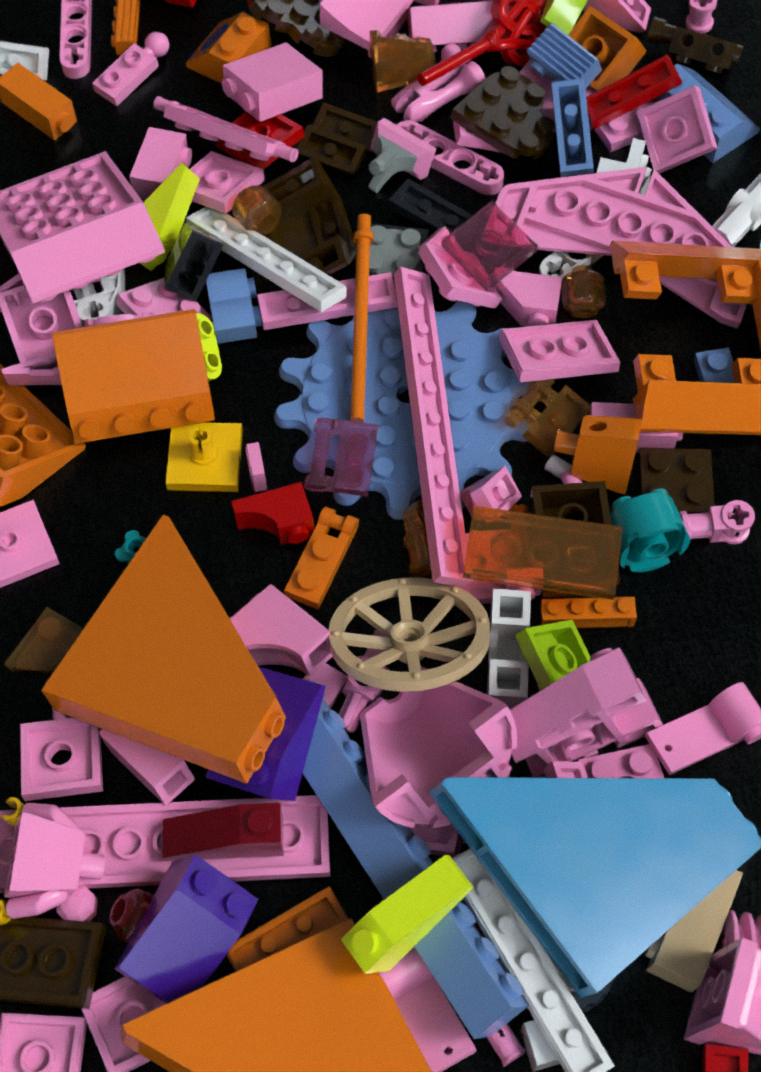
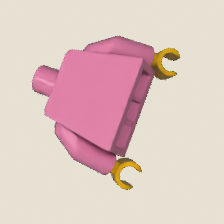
[0,797,105,925]

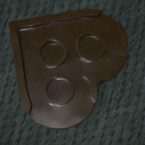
[247,0,347,57]
[450,66,555,159]

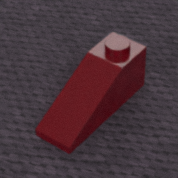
[162,803,284,861]

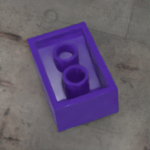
[206,667,326,801]
[115,854,258,1004]

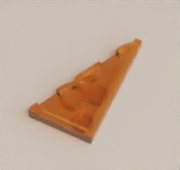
[4,607,84,674]

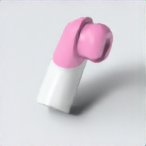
[544,454,583,484]

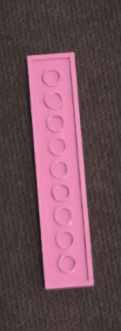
[0,795,330,893]

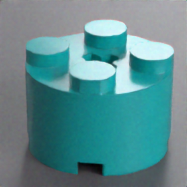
[610,488,690,572]

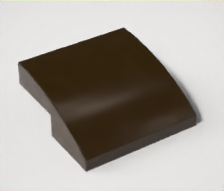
[297,102,377,176]

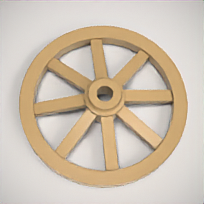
[329,578,490,692]

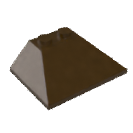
[234,156,356,294]

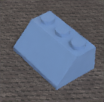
[651,64,760,163]

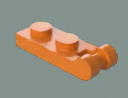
[284,506,359,610]

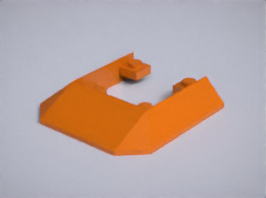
[610,240,761,435]

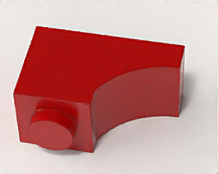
[231,482,314,545]

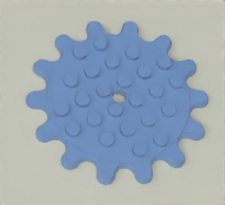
[274,301,538,520]

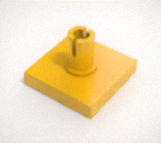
[166,423,243,492]

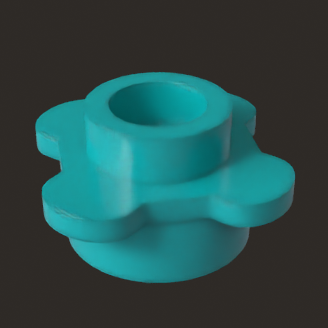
[115,530,146,564]

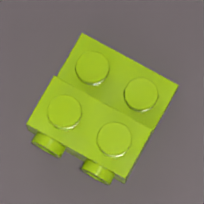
[515,620,590,691]

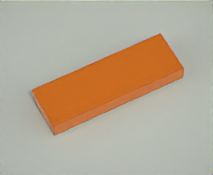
[226,886,348,972]

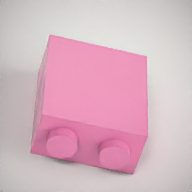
[222,43,323,122]

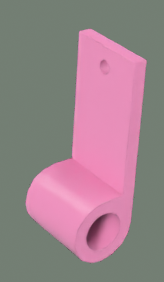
[645,682,761,775]
[379,947,477,1072]

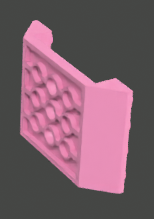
[0,151,165,304]

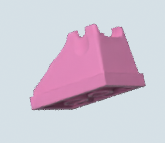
[684,937,761,1055]

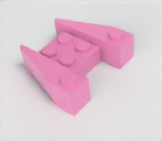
[0,273,102,385]
[510,648,663,778]

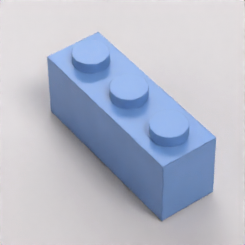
[551,78,594,178]

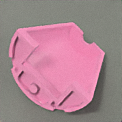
[359,666,518,828]

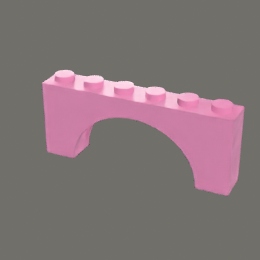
[98,584,333,806]

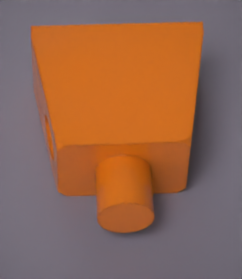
[553,415,642,494]

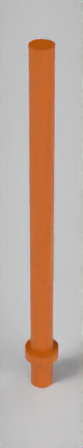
[350,214,374,424]

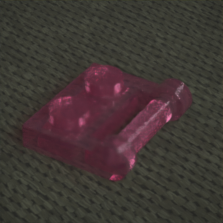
[304,418,379,497]

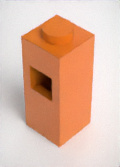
[0,63,77,141]

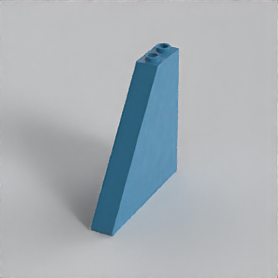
[429,777,761,998]

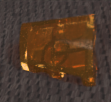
[370,30,436,92]

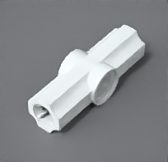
[712,173,761,247]

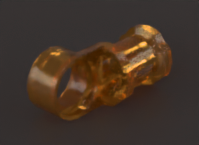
[403,499,432,577]

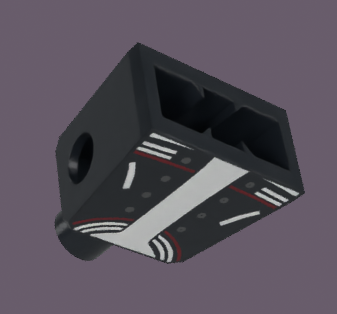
[164,223,223,302]

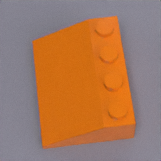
[52,309,215,444]
[0,364,86,507]

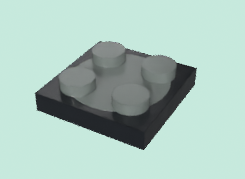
[354,223,429,286]

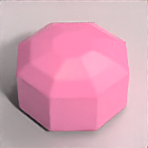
[56,886,98,922]

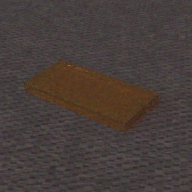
[463,506,623,600]

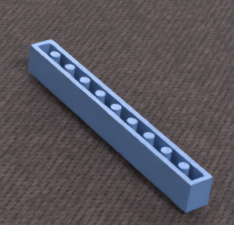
[300,678,529,1039]

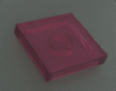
[441,201,538,292]

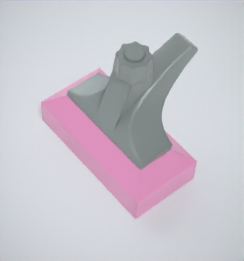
[368,118,437,194]

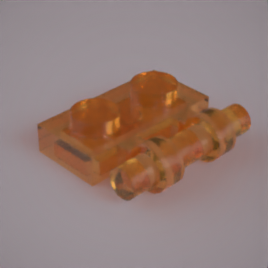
[504,379,591,458]

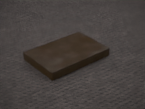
[0,917,107,1009]

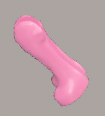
[391,43,486,122]

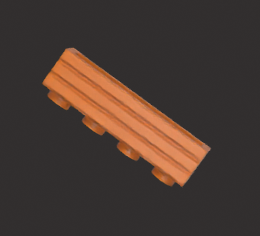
[111,0,140,55]
[540,597,637,628]

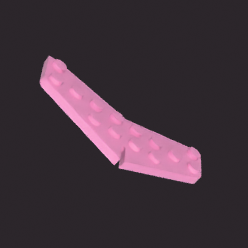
[482,167,747,329]

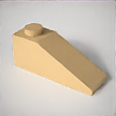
[644,870,743,992]

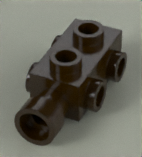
[647,17,744,74]

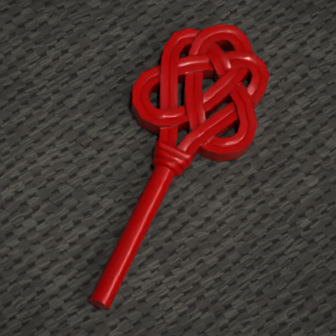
[417,0,547,86]

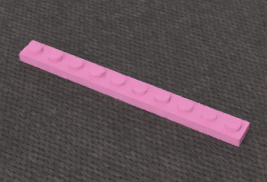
[394,267,472,587]

